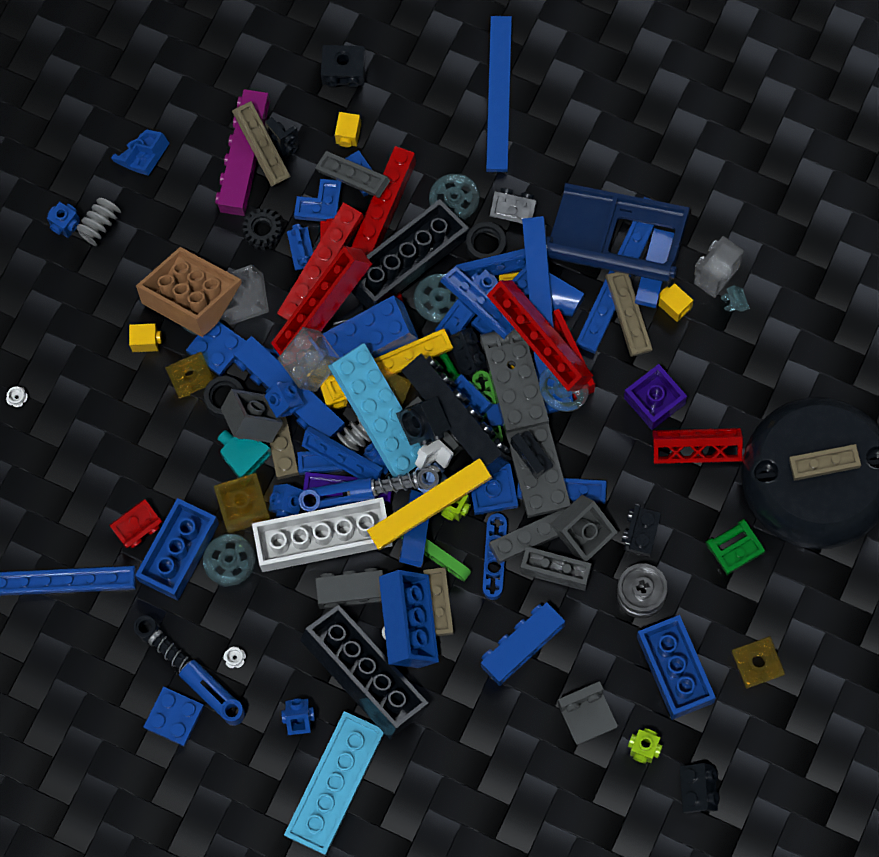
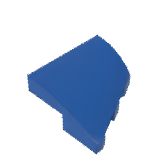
[111,129,170,176]
[549,273,584,317]

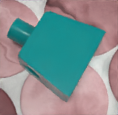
[218,430,272,484]

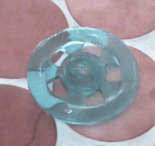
[429,174,480,220]
[414,274,458,322]
[539,367,589,412]
[203,534,256,586]

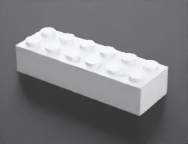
[252,497,393,572]

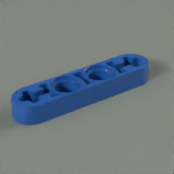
[483,513,507,600]

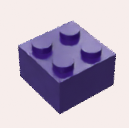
[624,364,687,430]

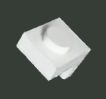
[415,440,453,469]

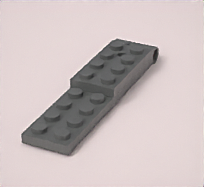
[480,329,571,518]

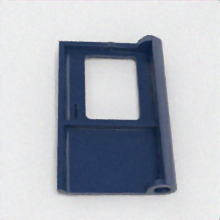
[546,183,690,283]

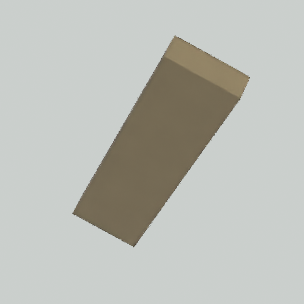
[232,101,291,186]
[605,272,653,357]

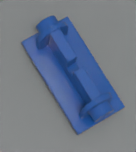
[287,224,313,271]

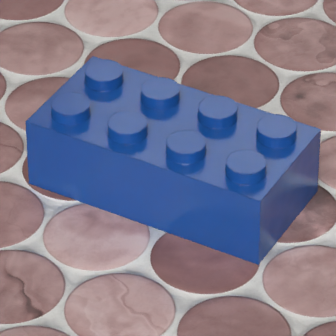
[319,295,419,364]
[135,498,220,601]
[379,570,439,668]
[637,615,716,720]

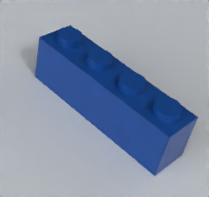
[481,602,565,686]

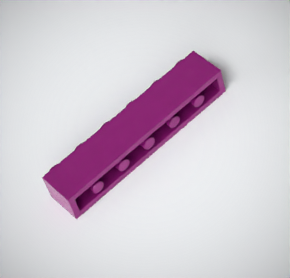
[215,89,270,216]

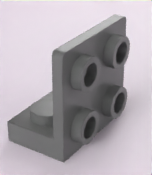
[558,681,617,745]

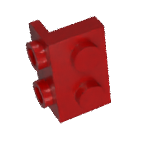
[109,499,162,548]

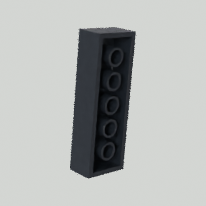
[351,199,469,309]
[401,353,512,476]
[300,604,428,739]

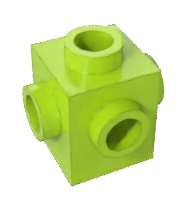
[440,494,471,521]
[628,728,663,764]

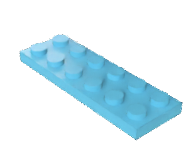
[328,343,423,477]
[284,711,384,856]

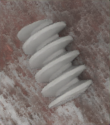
[76,198,121,246]
[337,417,371,452]

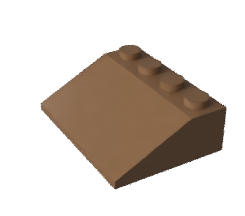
[136,247,242,337]

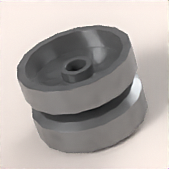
[617,563,667,618]

